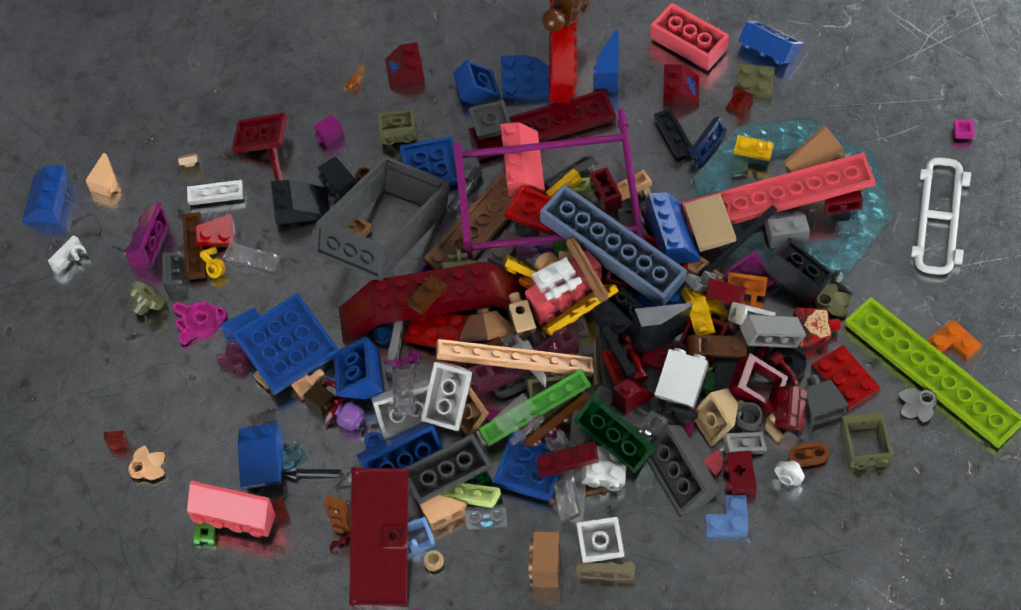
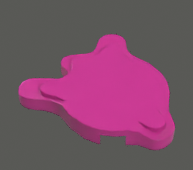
[172,301,227,345]

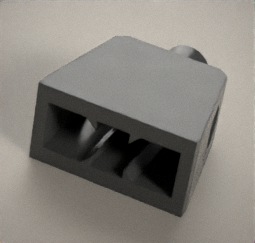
[804,375,848,425]

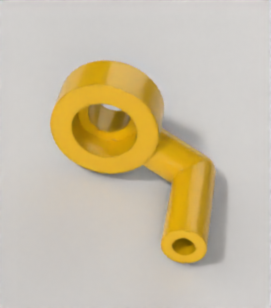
[200,247,225,278]

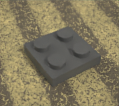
[469,100,511,140]

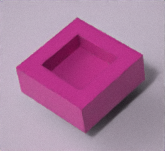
[953,119,975,139]

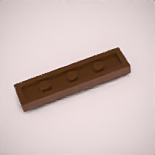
[182,212,206,280]
[520,392,590,447]

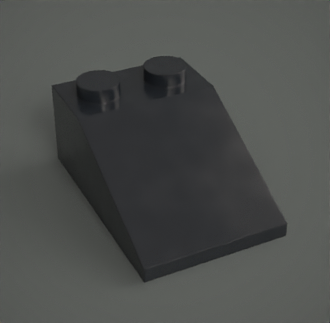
[271,180,330,224]
[628,303,692,353]

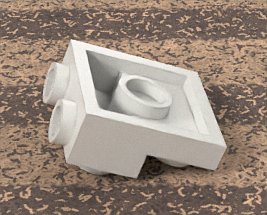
[581,445,626,491]

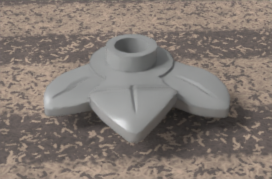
[899,388,937,422]

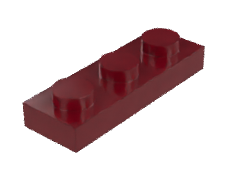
[536,441,599,478]

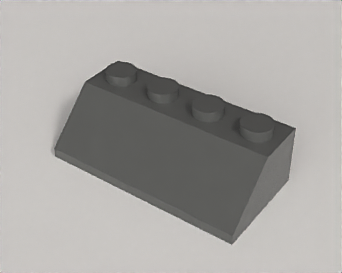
[647,425,721,515]
[406,434,492,505]

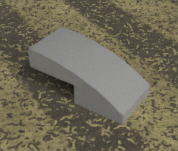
[685,271,722,292]

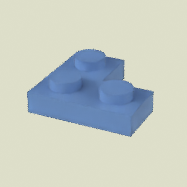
[705,495,748,537]

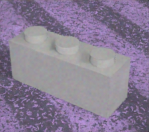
[740,314,806,348]

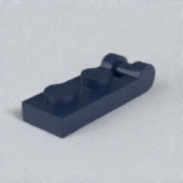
[688,117,727,165]

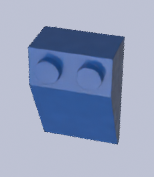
[593,30,619,95]
[237,422,285,490]

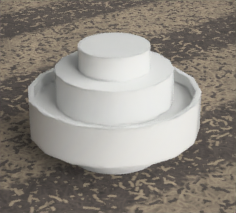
[774,460,805,486]

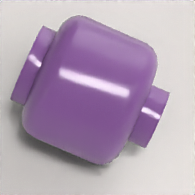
[335,402,366,431]

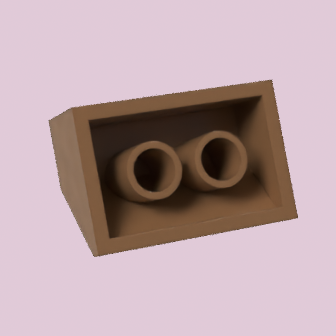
[783,125,846,173]

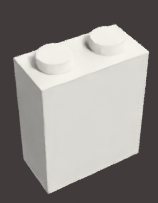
[654,348,709,409]

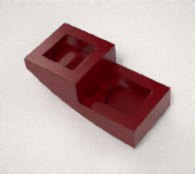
[705,278,746,304]

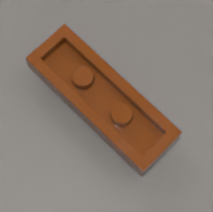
[323,495,351,533]

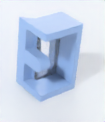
[408,517,436,558]

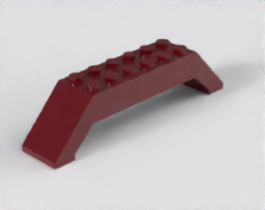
[339,261,528,342]

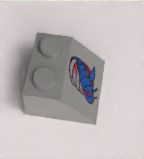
[764,210,810,248]

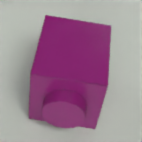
[314,114,344,147]

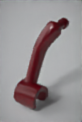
[769,352,798,387]

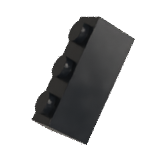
[763,238,834,305]

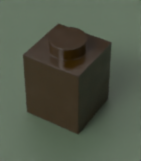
[303,382,335,417]

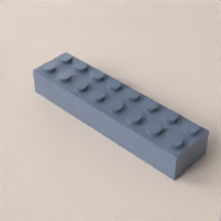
[540,184,687,306]

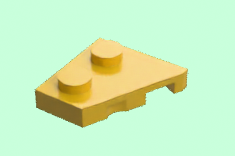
[502,253,536,278]
[680,288,729,321]

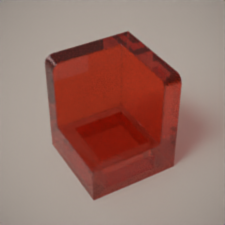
[726,86,754,118]

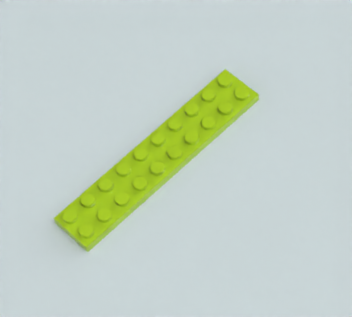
[844,297,1021,449]

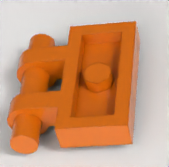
[725,272,768,309]

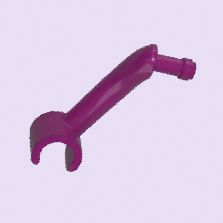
[383,349,420,367]

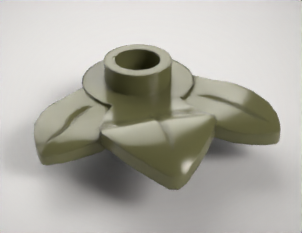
[814,283,852,317]

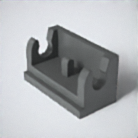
[162,252,188,294]

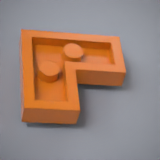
[926,319,982,360]

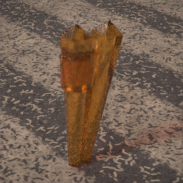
[344,65,366,91]

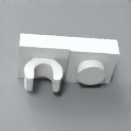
[48,235,87,274]

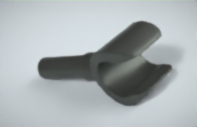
[830,271,853,295]

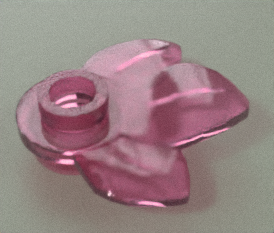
[216,341,249,373]

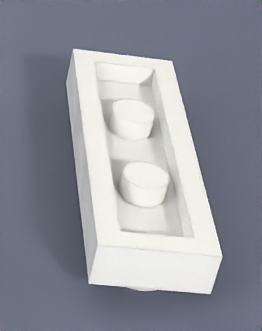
[187,180,244,206]

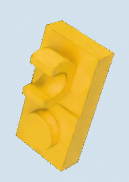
[733,135,774,162]
[546,168,582,197]
[686,296,716,335]

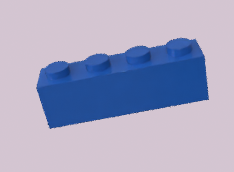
[645,192,700,263]
[356,421,443,468]

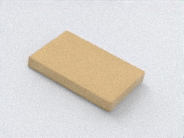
[684,193,737,252]

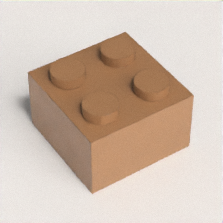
[528,532,560,588]

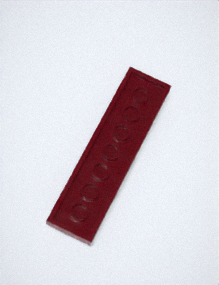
[468,89,617,160]

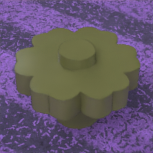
[128,281,166,315]

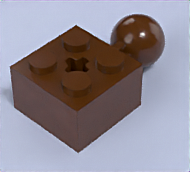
[542,0,591,32]

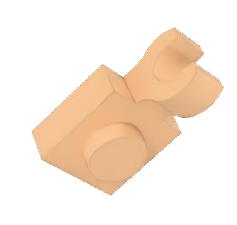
[291,369,327,400]

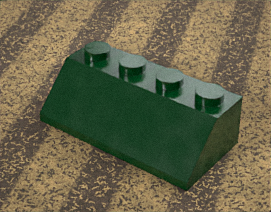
[573,394,656,473]

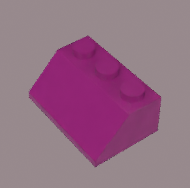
[125,202,169,269]

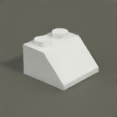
[576,517,624,563]

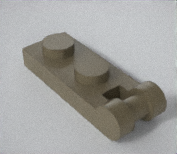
[576,561,635,581]

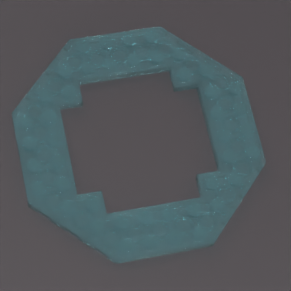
[693,117,893,283]

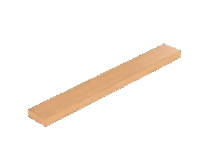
[437,339,594,377]

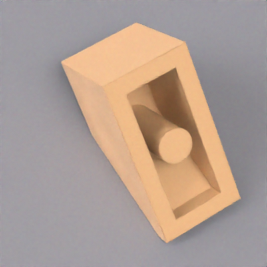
[85,153,117,197]
[420,495,467,531]

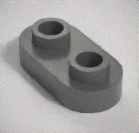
[492,369,530,398]

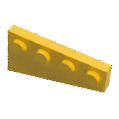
[542,284,619,336]

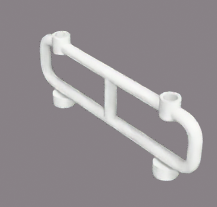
[911,158,971,275]

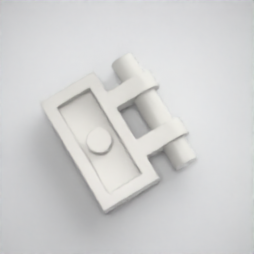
[532,257,582,301]

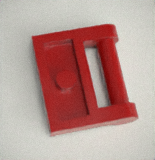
[602,343,649,387]

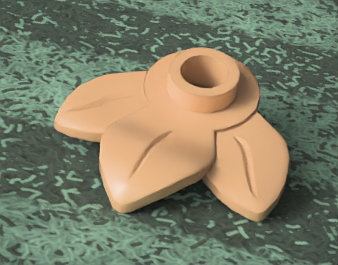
[128,446,165,480]

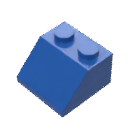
[453,60,501,104]

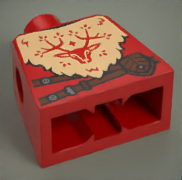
[792,308,841,349]

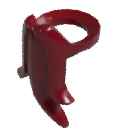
[322,380,347,424]

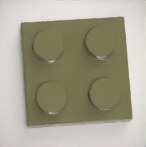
[735,63,775,99]

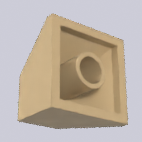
[694,388,738,447]

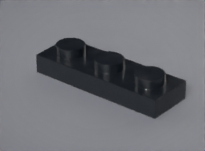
[654,108,692,158]
[602,326,637,381]

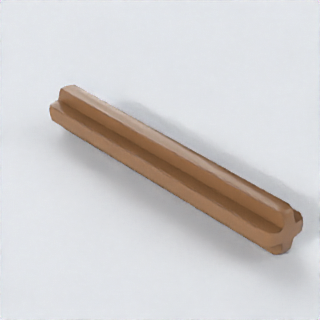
[566,237,609,302]

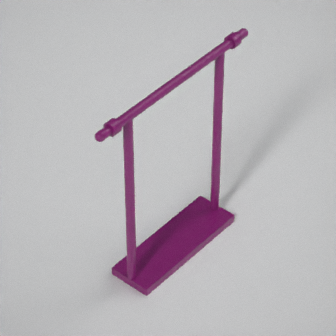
[454,109,646,260]

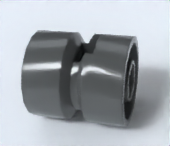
[735,402,763,433]

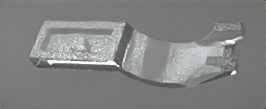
[545,430,581,523]

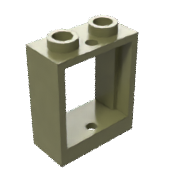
[840,411,893,469]

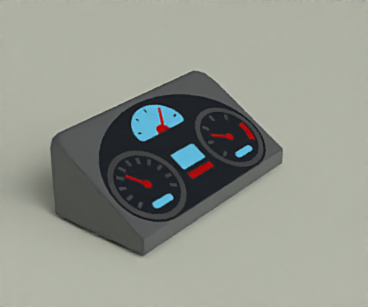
[465,504,508,530]

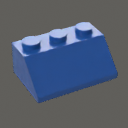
[738,21,803,65]
[22,165,70,223]
[334,336,383,399]

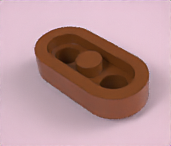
[788,442,829,467]

